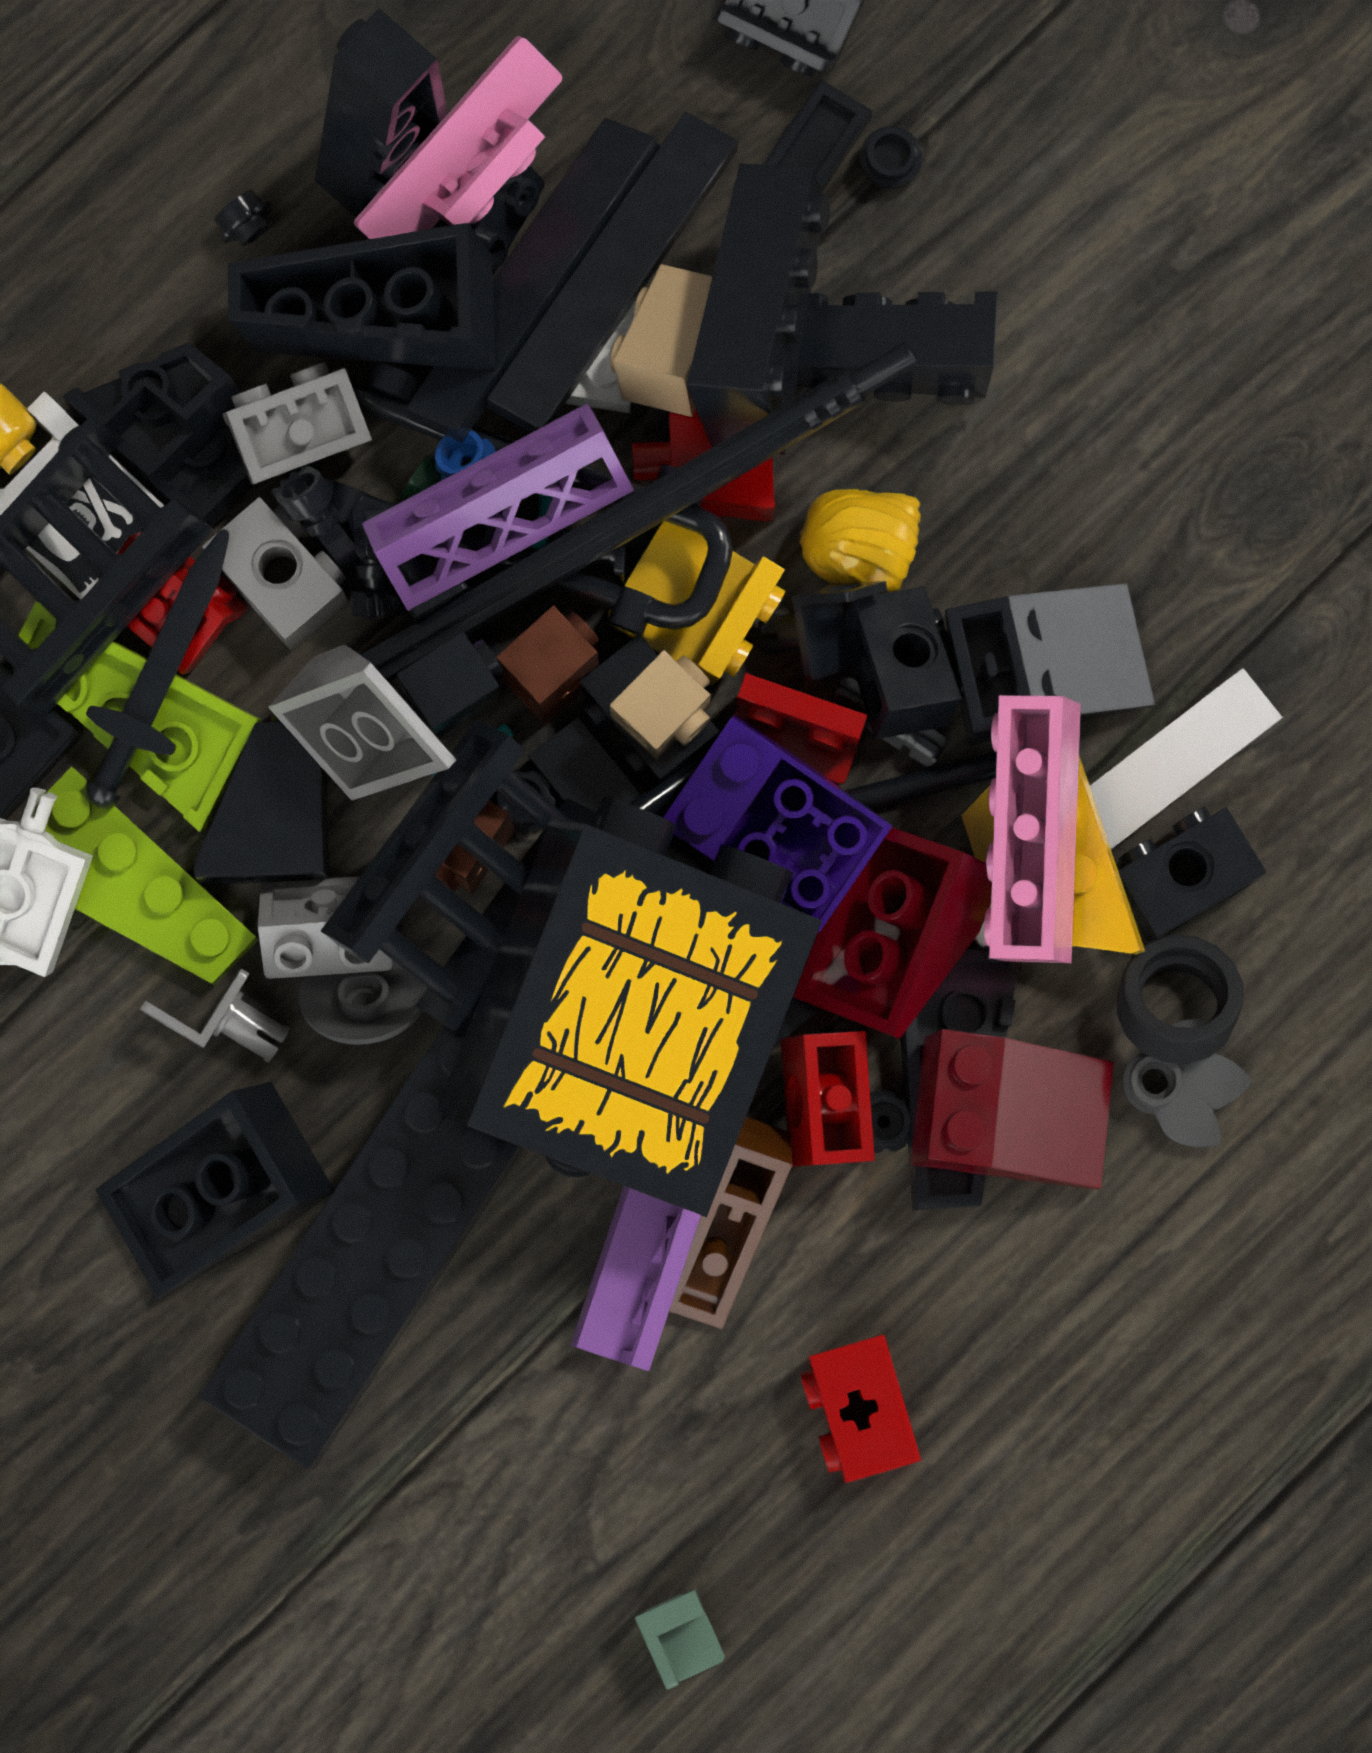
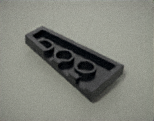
[900,948,1022,1211]

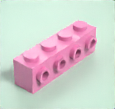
[984,695,1081,963]

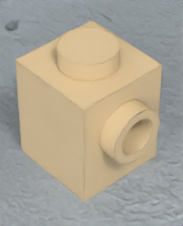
[610,650,711,760]

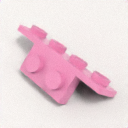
[354,36,562,239]

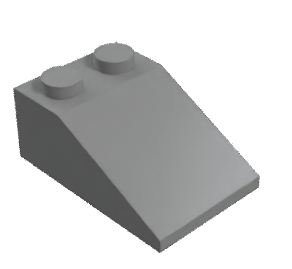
[268,644,456,800]

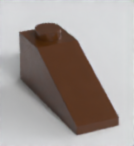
[669,1117,792,1329]

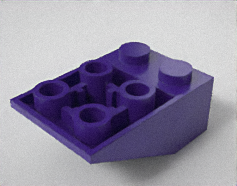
[663,714,892,933]

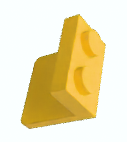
[608,521,785,686]

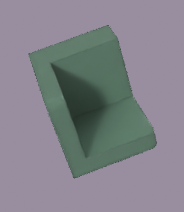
[634,1588,725,1690]

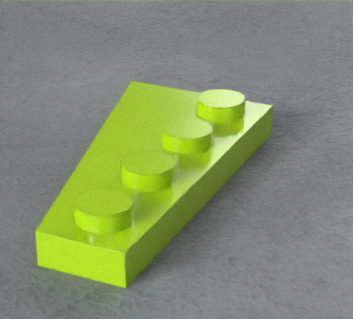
[19,602,262,832]
[20,766,258,986]

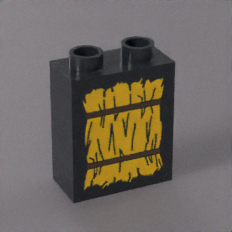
[436,796,822,1217]

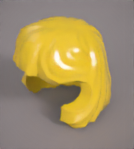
[799,489,921,595]

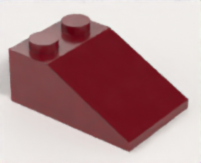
[793,828,992,1039]
[911,1029,1114,1190]

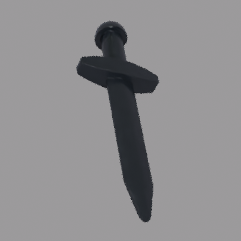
[84,529,229,809]

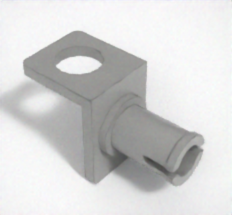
[139,968,290,1063]

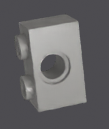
[202,497,348,651]

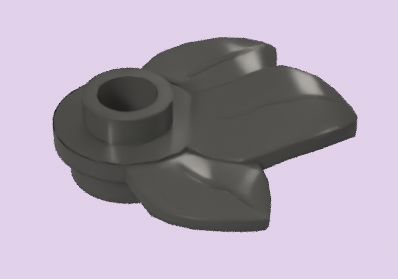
[1122,1019,1251,1148]

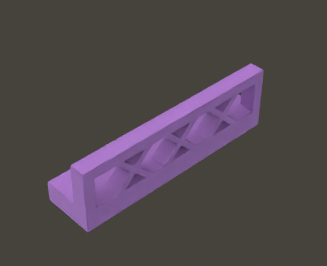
[362,403,634,611]
[570,1186,701,1371]

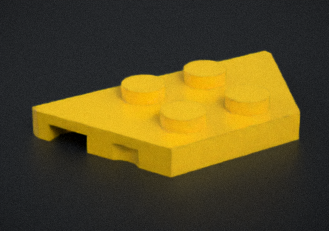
[961,756,1145,954]

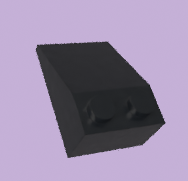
[95,1082,335,1300]

